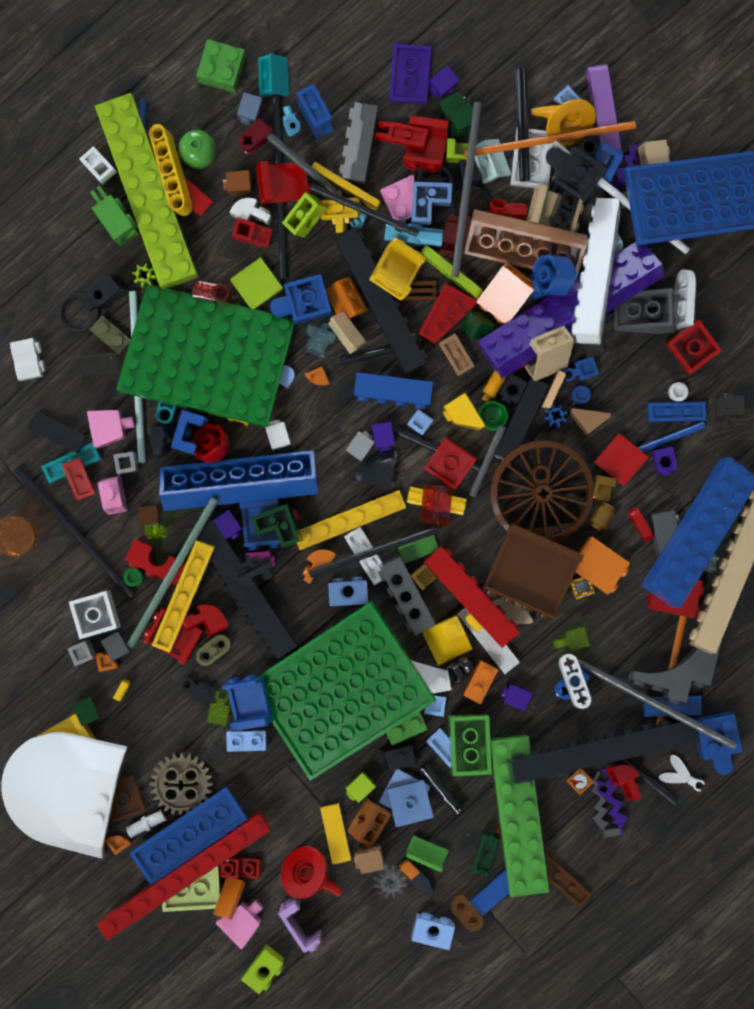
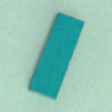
[41,442,102,484]

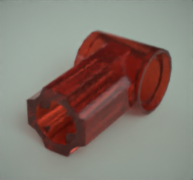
[192,280,232,303]

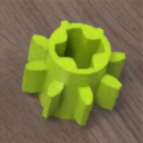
[132,263,157,288]

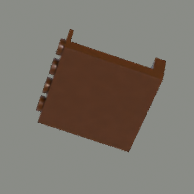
[483,523,584,621]

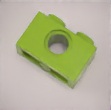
[282,193,328,238]
[241,944,284,994]

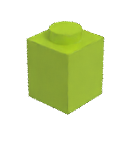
[345,770,376,803]

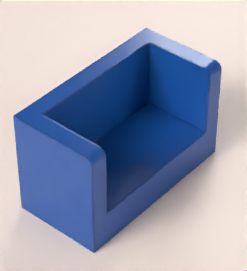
[594,141,624,189]

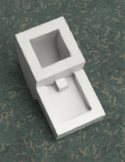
[80,146,117,185]
[230,198,272,226]

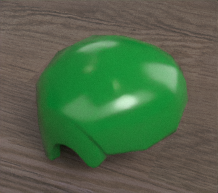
[478,401,508,431]

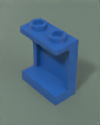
[296,84,333,139]
[239,498,280,550]
[222,674,274,731]

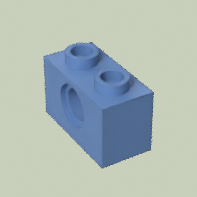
[328,577,368,606]

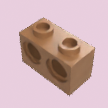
[354,842,384,874]

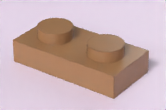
[439,334,475,376]

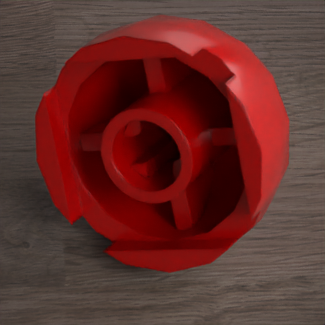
[191,424,230,463]

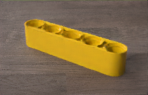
[149,124,192,216]

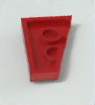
[418,283,478,344]

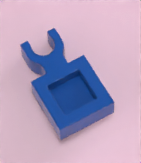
[563,356,599,383]

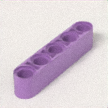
[587,64,621,149]

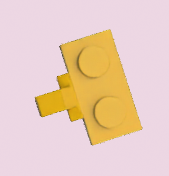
[321,197,360,235]

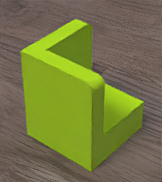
[446,139,468,163]

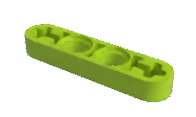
[420,246,483,300]

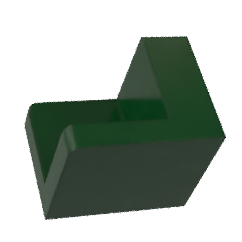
[462,310,495,340]
[72,697,99,726]

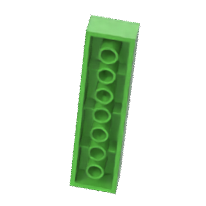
[490,734,549,897]

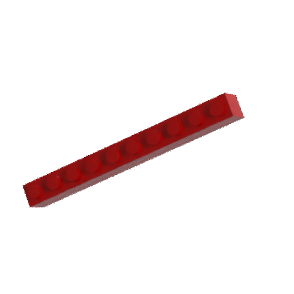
[96,810,271,941]

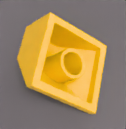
[442,393,485,431]
[422,615,472,666]

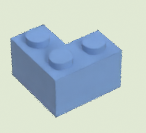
[412,182,452,225]

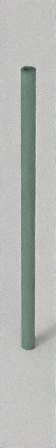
[127,497,218,648]

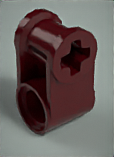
[239,117,275,155]

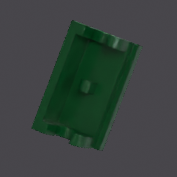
[471,831,500,876]

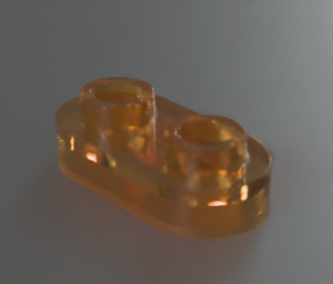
[451,896,483,932]

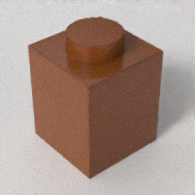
[223,170,252,196]

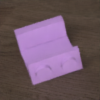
[278,897,322,953]

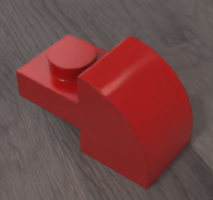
[232,218,272,248]
[606,765,642,801]

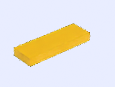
[320,803,351,865]

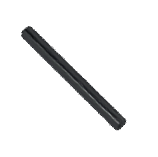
[516,68,530,182]

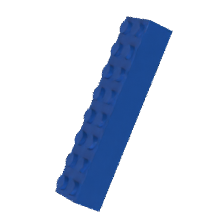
[160,450,318,511]
[641,457,754,608]

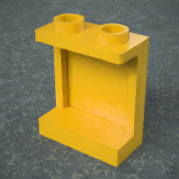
[369,238,426,301]

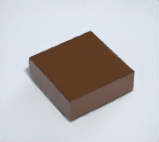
[138,505,160,527]

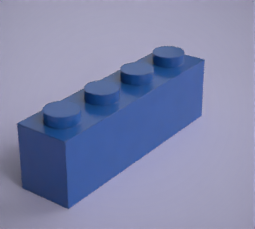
[354,372,433,409]

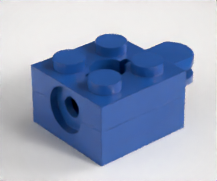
[270,274,332,325]
[694,711,742,774]

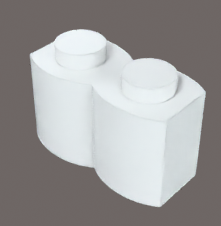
[10,338,46,381]

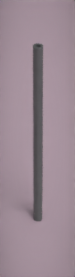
[451,102,482,278]
[578,659,737,750]

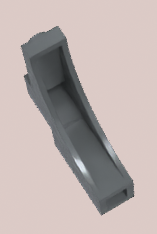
[628,641,722,705]

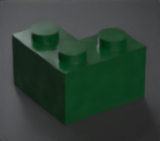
[438,92,473,141]
[251,504,304,547]

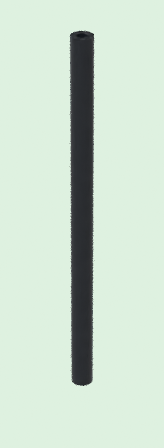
[308,526,439,578]

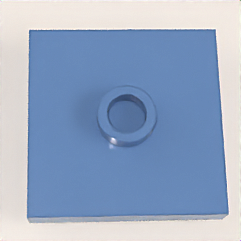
[386,779,433,827]

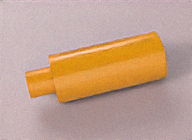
[481,371,508,402]

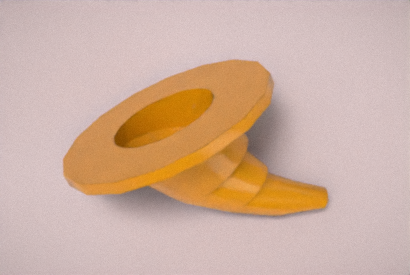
[531,99,596,146]

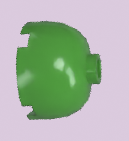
[178,130,217,170]

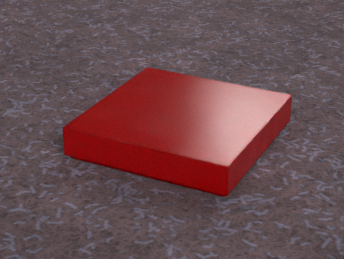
[594,433,649,486]
[424,437,477,490]

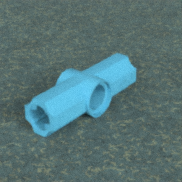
[384,224,443,247]

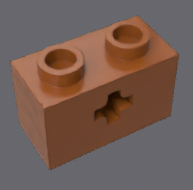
[347,798,391,847]

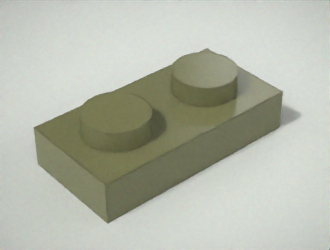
[89,315,130,355]

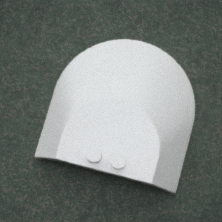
[1,732,127,859]

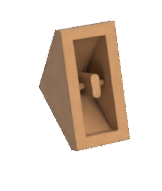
[570,408,611,435]

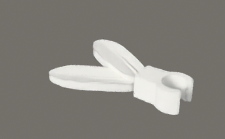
[659,755,705,791]

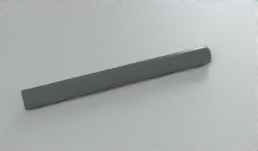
[469,425,506,498]

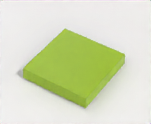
[230,257,283,310]

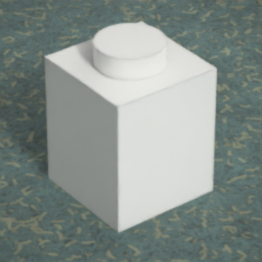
[265,420,291,450]

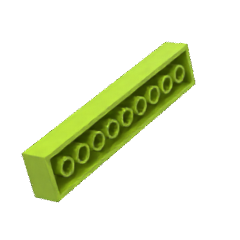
[95,93,199,289]

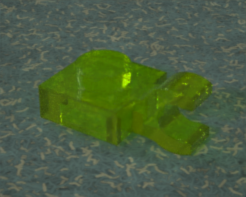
[553,627,589,651]

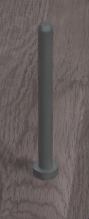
[267,133,343,195]

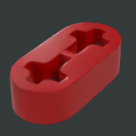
[627,507,654,543]

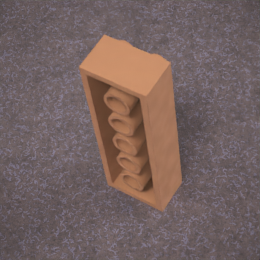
[464,209,587,273]

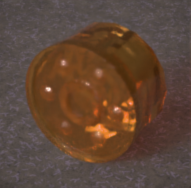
[0,516,38,557]

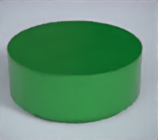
[123,568,144,587]

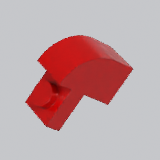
[182,605,228,638]

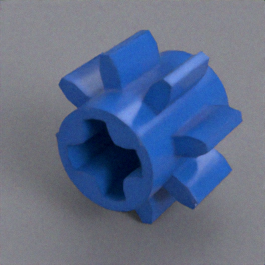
[543,404,568,428]

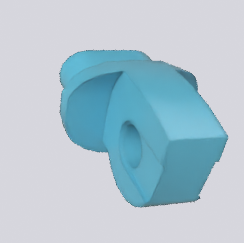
[282,105,300,137]

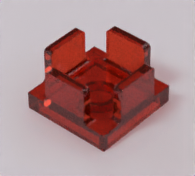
[439,215,472,260]

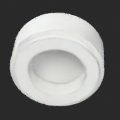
[668,382,688,402]

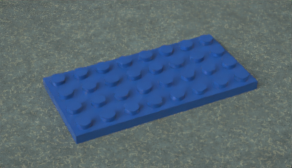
[623,151,754,246]

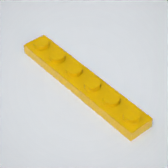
[297,490,406,550]
[152,539,214,653]

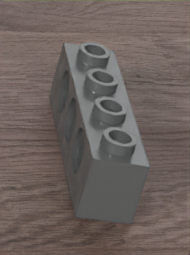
[378,555,436,636]

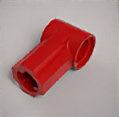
[488,199,527,221]

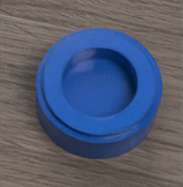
[571,385,591,405]

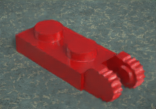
[373,121,429,150]

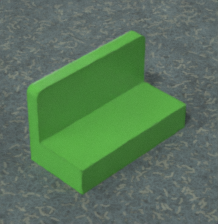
[398,535,438,563]
[406,834,449,872]

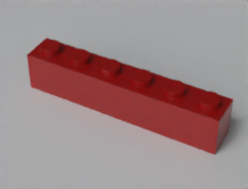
[424,547,519,648]

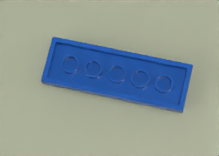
[129,786,248,885]

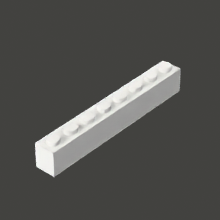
[572,198,621,344]

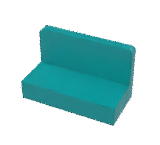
[258,53,289,97]

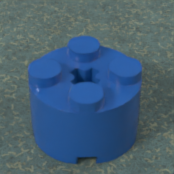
[532,255,578,296]

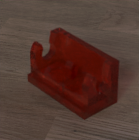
[420,484,452,526]

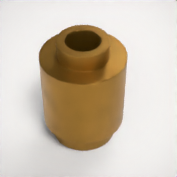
[589,501,616,531]

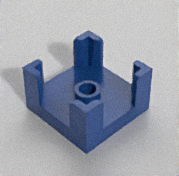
[171,410,209,455]

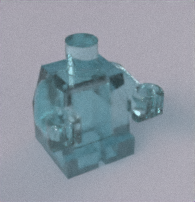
[306,323,336,358]

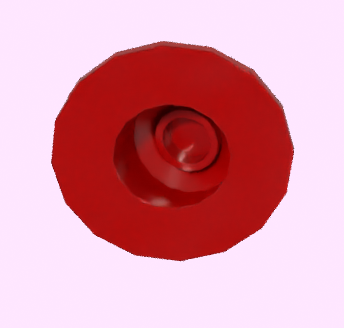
[281,846,342,899]

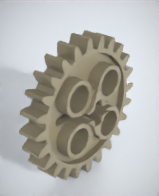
[149,752,213,815]

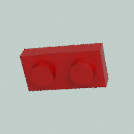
[62,458,95,500]

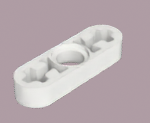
[559,654,591,709]

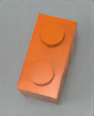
[462,659,498,704]

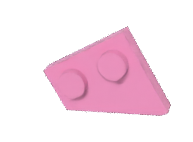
[380,175,414,221]

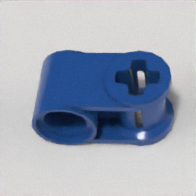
[554,667,590,700]

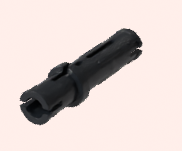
[418,763,464,816]

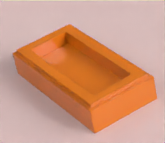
[213,878,246,920]

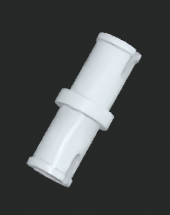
[126,809,166,838]

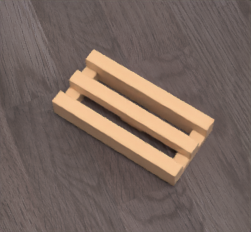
[541,370,566,409]

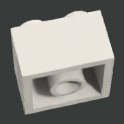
[69,590,121,639]

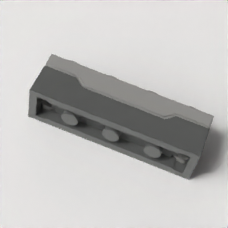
[339,102,378,186]

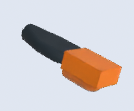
[399,858,435,895]

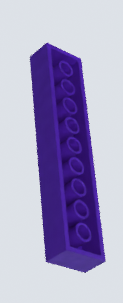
[478,242,664,379]

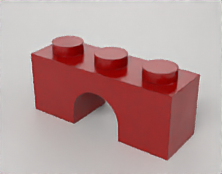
[125,539,186,587]

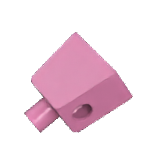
[87,410,135,448]
[98,476,128,515]
[216,900,264,949]

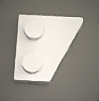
[411,660,451,693]

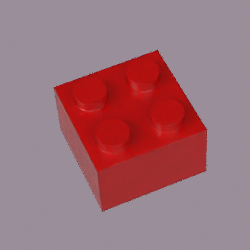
[664,319,722,374]

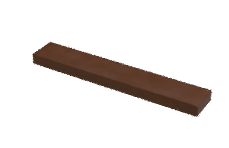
[494,824,593,909]

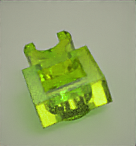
[144,523,167,539]
[207,691,230,726]

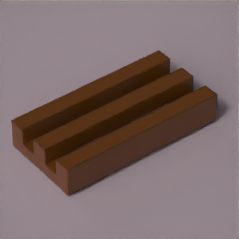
[398,281,437,301]

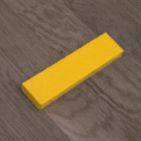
[312,162,380,211]

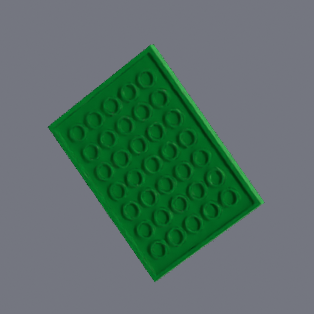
[116,284,295,428]
[258,601,437,781]

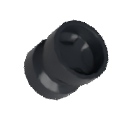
[447,657,474,683]

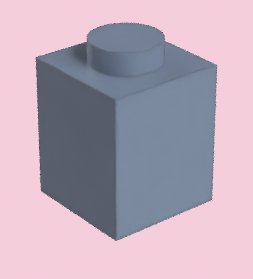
[237,92,263,125]

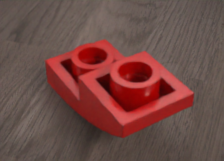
[174,177,213,216]
[220,857,262,879]

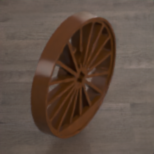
[490,441,594,542]

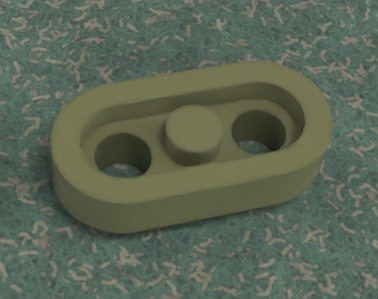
[196,634,231,666]

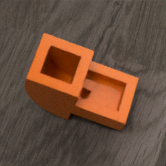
[303,549,336,584]

